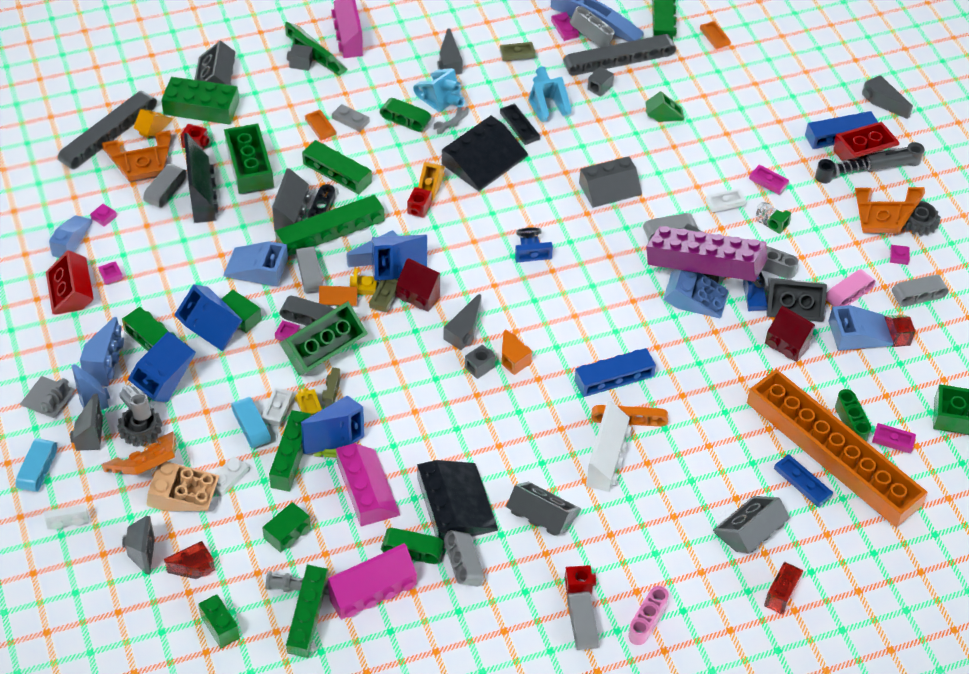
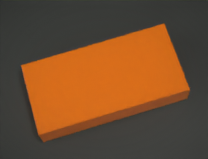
[700,21,731,49]
[304,109,336,141]
[319,285,357,306]

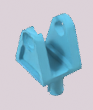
[528,66,572,122]
[413,68,465,112]

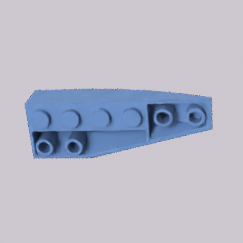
[550,0,644,41]

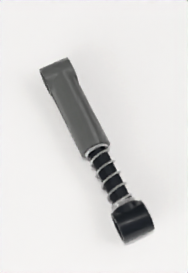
[815,142,925,184]

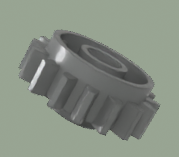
[904,201,941,236]
[117,408,162,446]

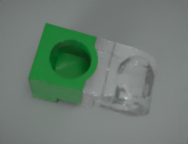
[755,202,792,234]

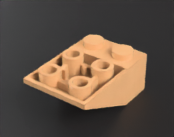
[146,461,219,511]

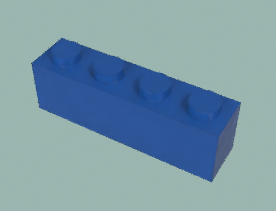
[805,111,878,149]
[574,348,656,397]

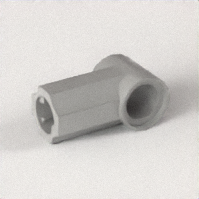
[119,385,151,421]

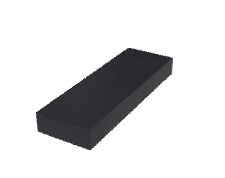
[499,103,540,145]

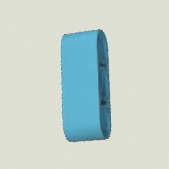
[231,396,271,449]
[15,438,57,492]

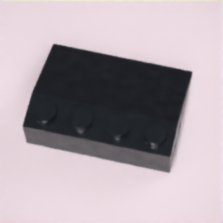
[441,115,528,192]
[184,133,219,223]
[417,460,498,541]

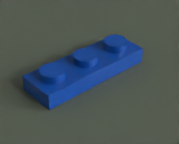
[774,454,833,507]

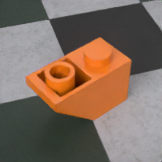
[501,329,532,375]

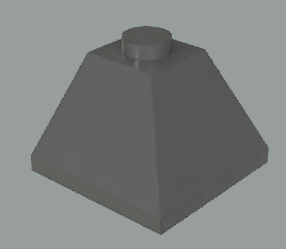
[70,394,103,451]
[122,516,155,575]

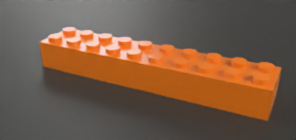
[746,369,928,528]

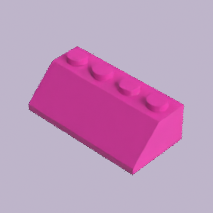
[331,0,363,58]
[336,443,400,527]
[328,543,417,620]

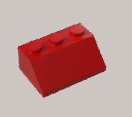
[833,121,900,161]
[45,250,94,315]

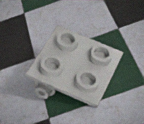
[20,375,75,418]

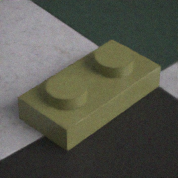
[499,42,536,61]
[369,279,398,312]
[322,367,341,408]

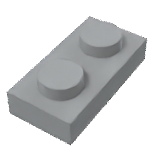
[331,104,370,132]

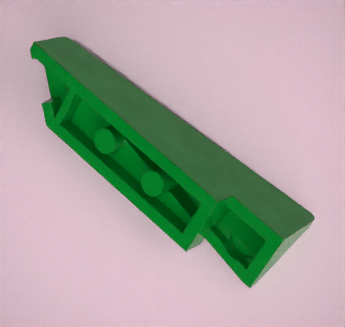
[285,21,348,76]

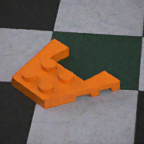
[102,130,171,181]
[855,187,926,233]
[101,431,176,475]

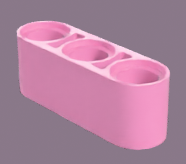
[826,269,876,307]
[628,586,669,645]

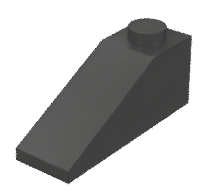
[437,28,463,75]
[862,75,913,119]
[443,294,482,350]

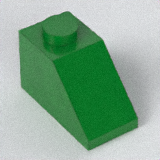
[645,91,685,122]

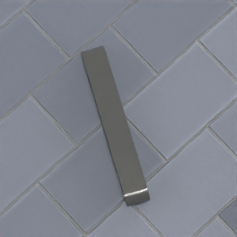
[563,34,676,76]
[57,90,157,170]

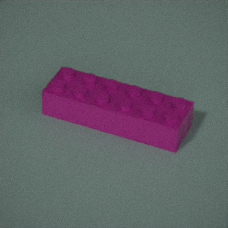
[646,226,767,282]

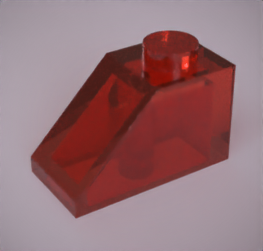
[884,314,916,347]
[164,541,215,579]

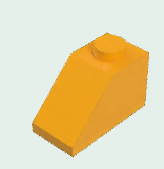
[133,109,172,138]
[418,162,445,201]

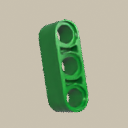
[379,97,432,132]
[835,389,871,442]
[381,528,444,564]

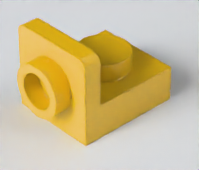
[350,269,377,295]
[294,388,322,416]

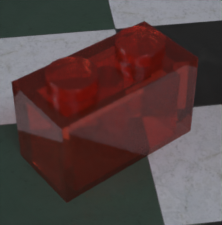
[764,561,804,615]

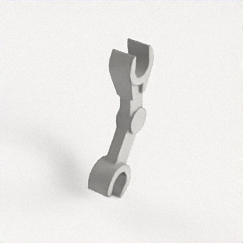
[434,106,469,134]

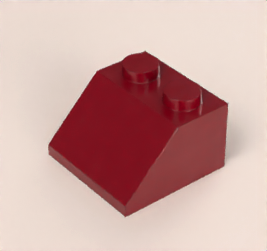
[396,258,440,312]
[765,305,815,362]

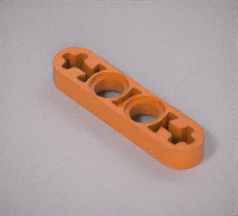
[591,405,668,427]

